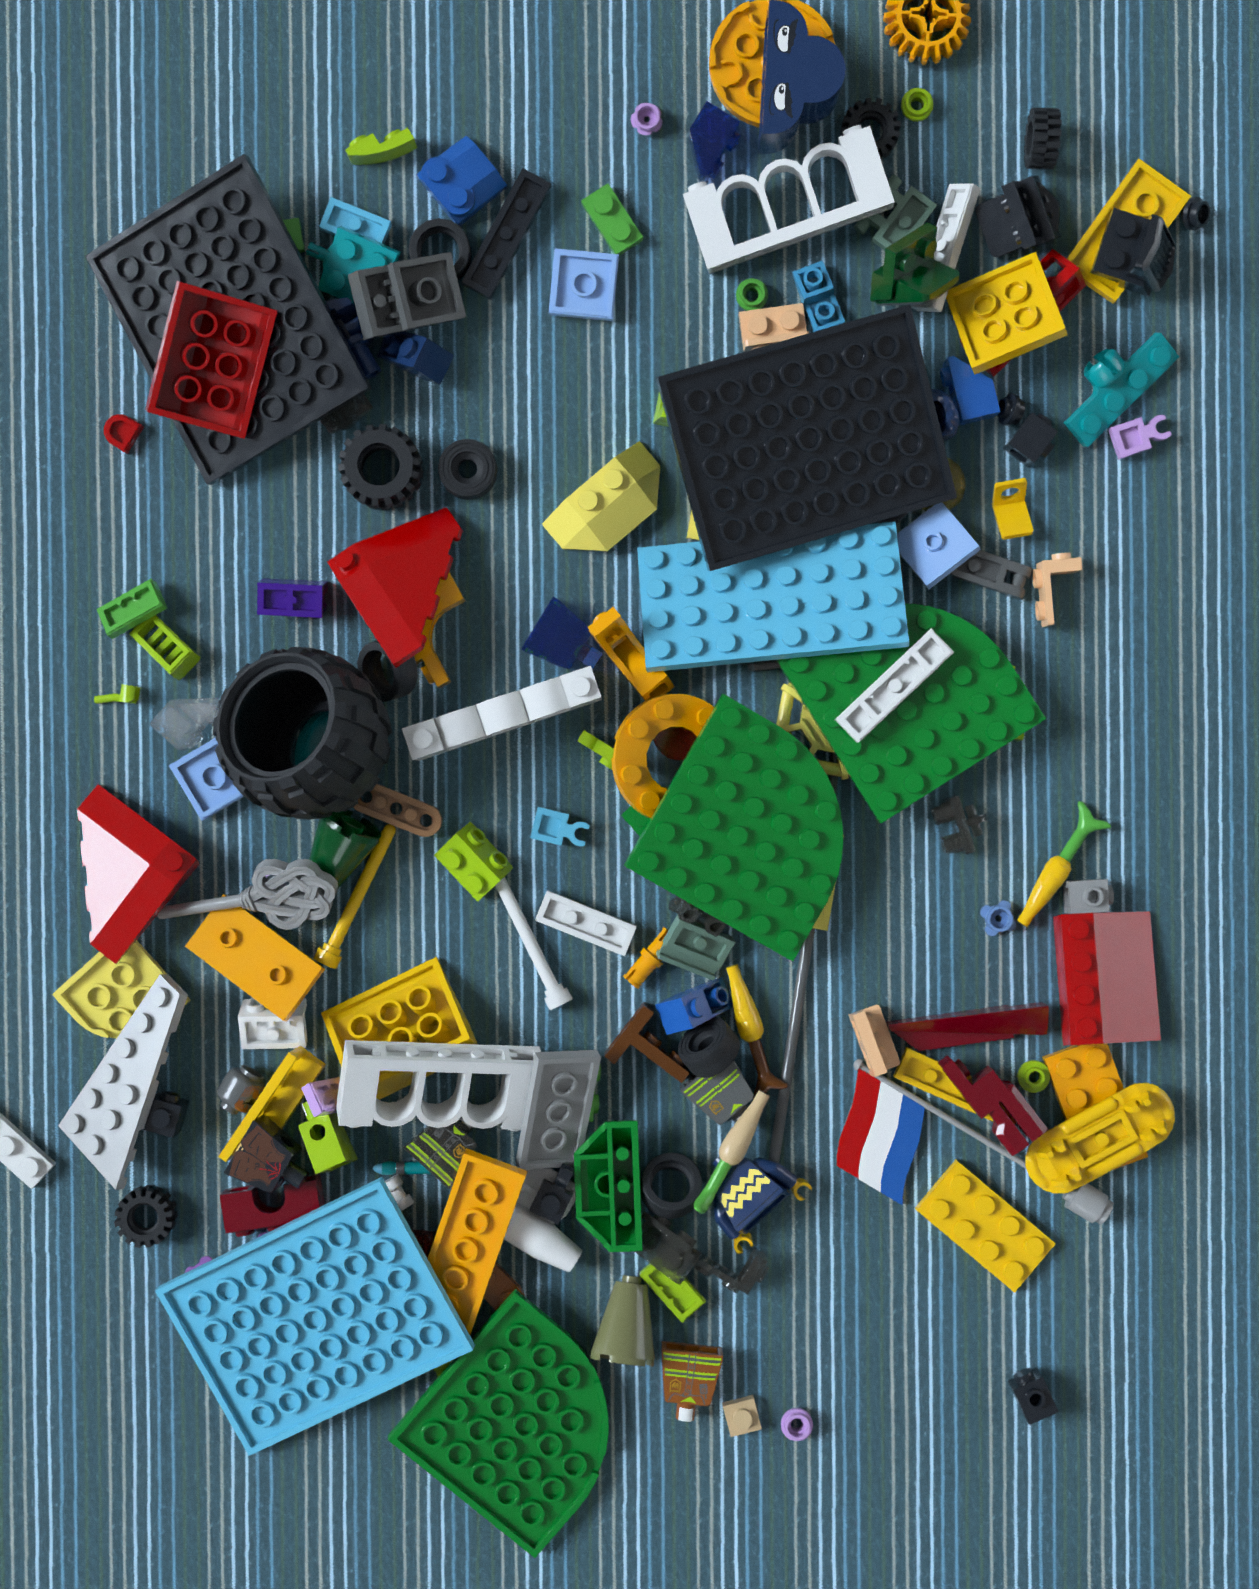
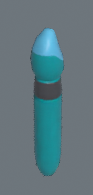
[373,1161,453,1175]

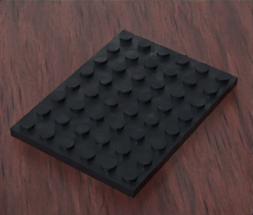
[85,154,372,485]
[656,304,957,571]

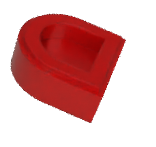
[104,414,144,454]

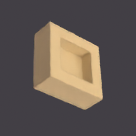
[722,1395,762,1437]

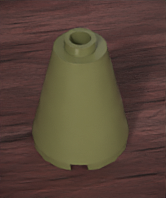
[590,1275,655,1366]

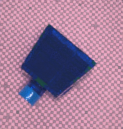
[521,597,603,671]

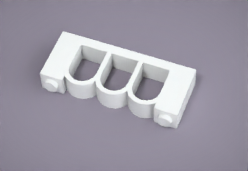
[683,125,894,274]
[402,666,602,761]
[336,1040,541,1131]

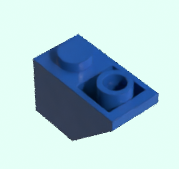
[940,356,1000,426]
[655,977,733,1035]

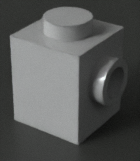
[1062,879,1114,914]

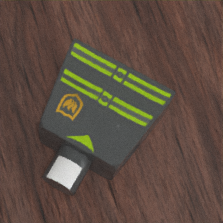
[680,1060,755,1125]

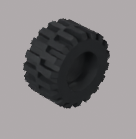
[338,424,424,511]

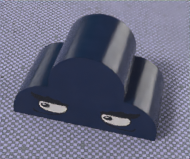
[758,0,846,154]

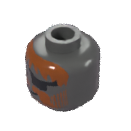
[217,1065,265,1115]

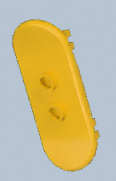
[1025,1082,1175,1193]

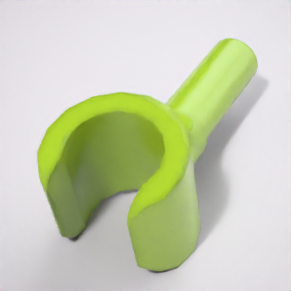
[94,684,140,704]

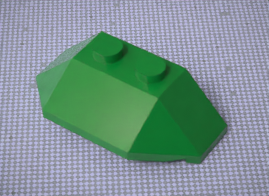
[574,1120,643,1252]

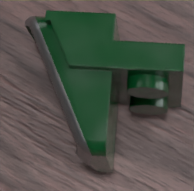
[870,222,959,306]

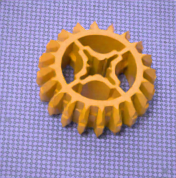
[883,0,971,66]

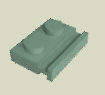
[656,914,735,980]

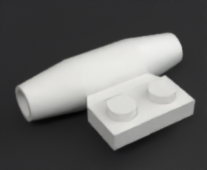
[504,1168,582,1272]

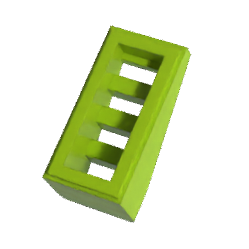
[129,615,201,680]

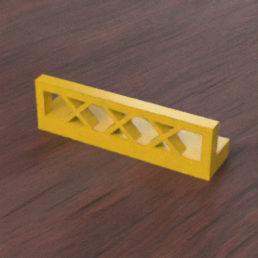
[218,1046,326,1162]

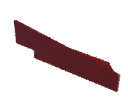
[886,1002,1049,1051]

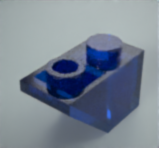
[689,101,741,183]

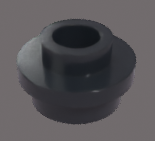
[1181,197,1210,231]
[997,393,1025,426]

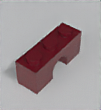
[219,1174,325,1237]

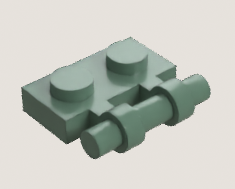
[854,175,937,251]

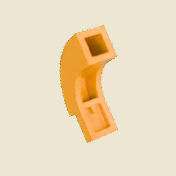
[414,572,465,688]
[587,607,675,701]

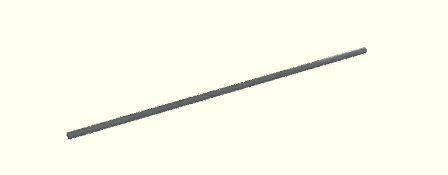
[768,753,838,1163]

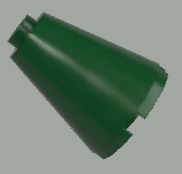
[309,810,381,889]

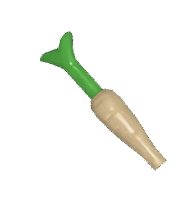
[693,1090,770,1214]

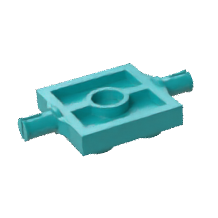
[306,226,401,302]

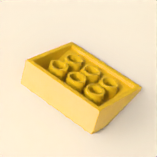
[321,957,477,1100]

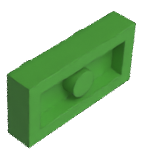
[581,183,643,256]

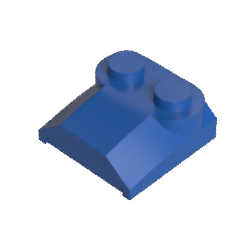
[416,136,508,226]

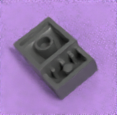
[348,252,466,340]

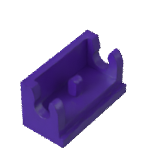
[257,578,328,618]

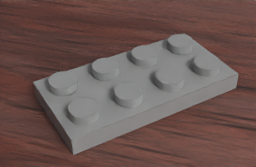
[515,1050,601,1170]

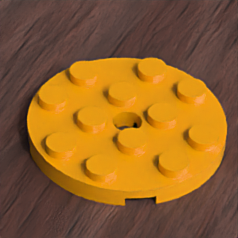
[709,0,836,127]

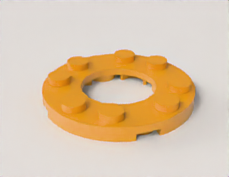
[611,694,714,818]

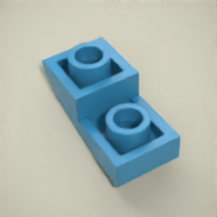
[792,261,846,332]

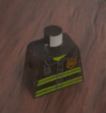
[403,1117,478,1189]

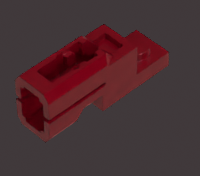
[938,1055,1048,1156]

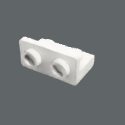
[238,998,308,1049]

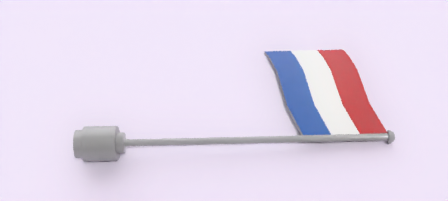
[836,1059,1114,1225]

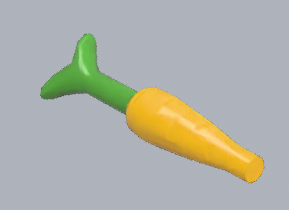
[1017,801,1111,927]

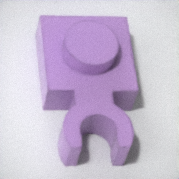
[1108,415,1172,460]

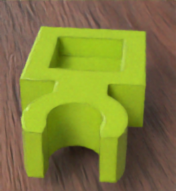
[577,730,614,770]

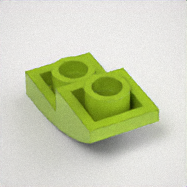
[345,127,417,165]

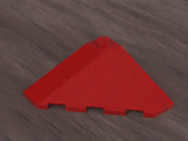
[327,507,463,668]
[77,784,200,965]

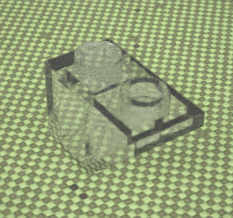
[149,698,221,750]

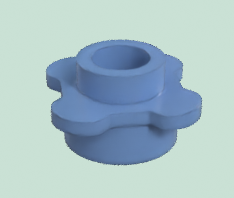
[980,900,1016,936]

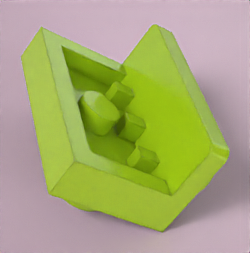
[434,822,513,902]

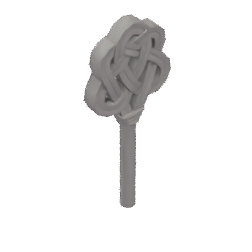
[157,859,338,930]

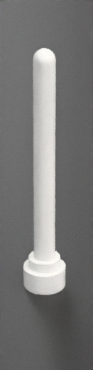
[495,877,573,1010]

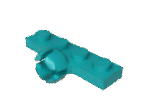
[1063,332,1180,447]

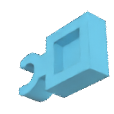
[530,807,590,846]

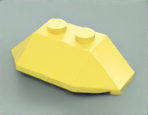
[542,441,660,552]

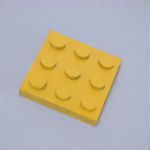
[946,252,1068,375]

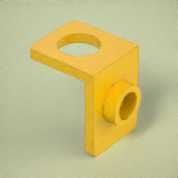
[992,478,1034,540]

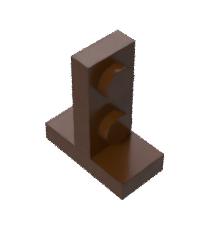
[604,1002,690,1083]

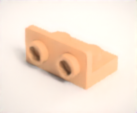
[738,303,809,352]
[848,1005,900,1077]

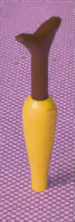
[726,964,789,1099]

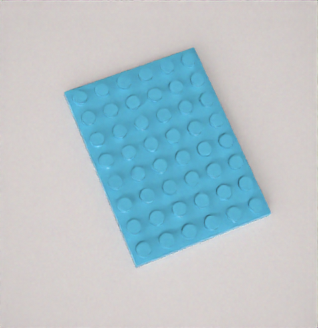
[155,1177,475,1456]

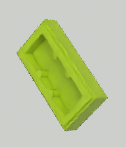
[639,1252,706,1323]

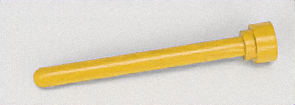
[313,824,396,969]

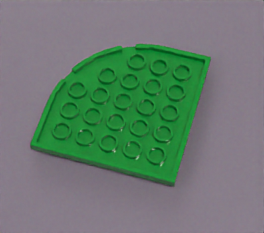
[776,603,1046,824]
[624,694,843,962]
[388,1289,609,1558]

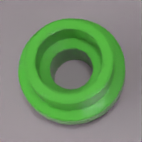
[736,278,768,311]

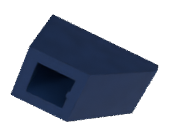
[377,332,454,385]

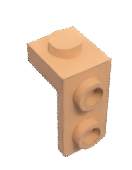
[1032,552,1082,627]

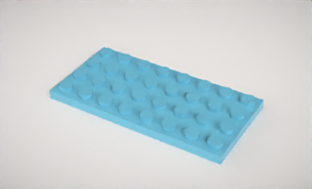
[637,521,909,672]

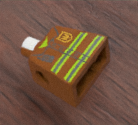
[661,1341,723,1422]

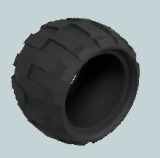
[213,647,392,820]

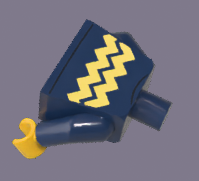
[712,1157,812,1254]

